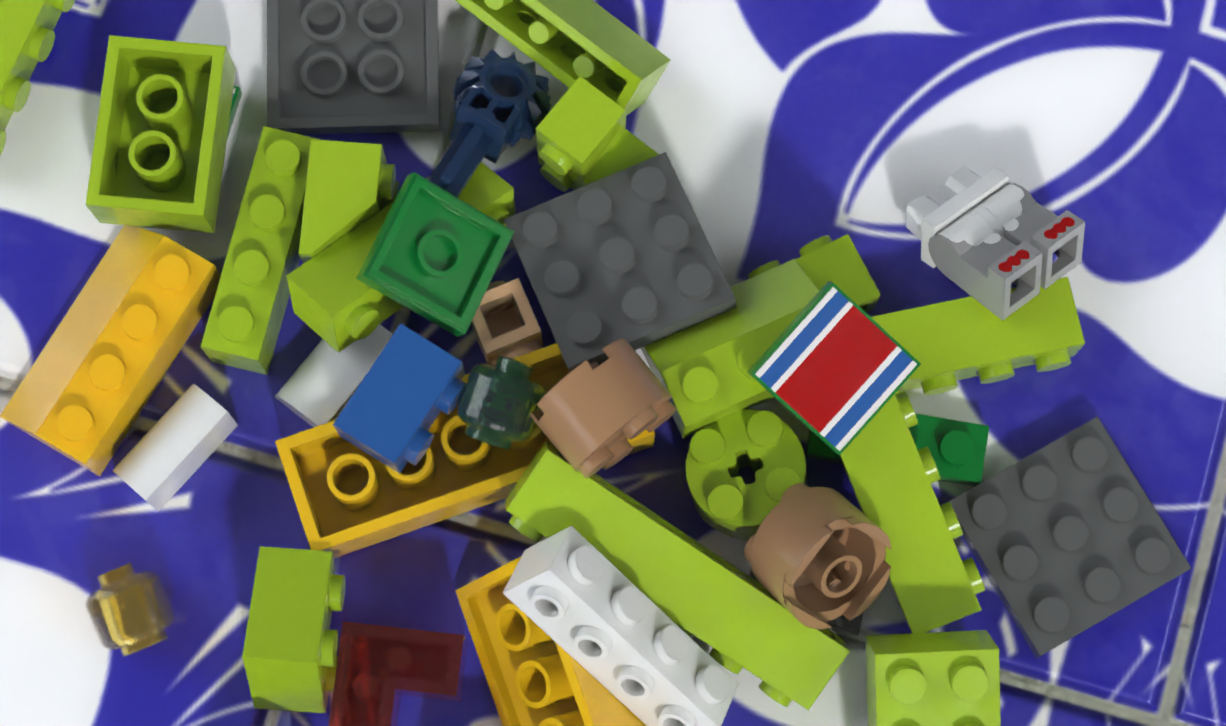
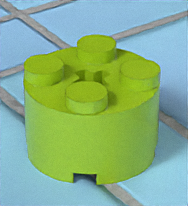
[686,409,807,541]

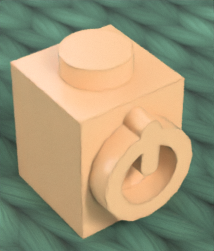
[470,278,543,367]

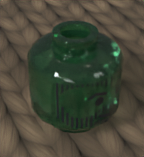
[457,355,546,449]

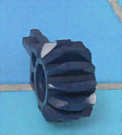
[428,49,551,198]

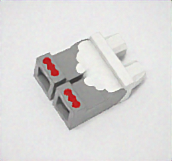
[906,166,1085,320]

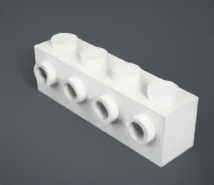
[503,526,739,726]

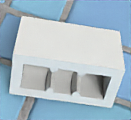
[275,324,393,428]
[112,384,238,512]

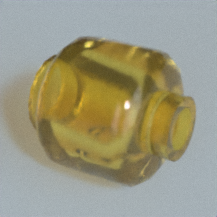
[85,563,175,657]

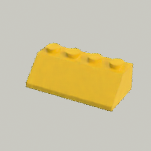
[0,225,221,477]
[455,556,646,726]

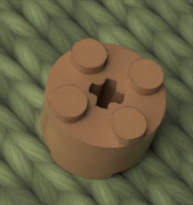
[530,338,677,479]
[744,483,891,630]

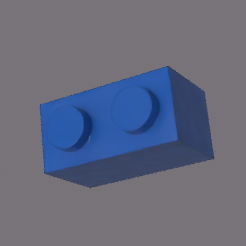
[333,323,467,474]

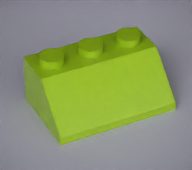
[641,259,819,438]

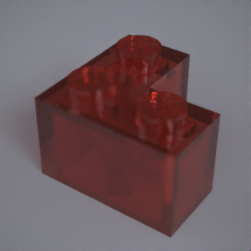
[329,621,468,726]

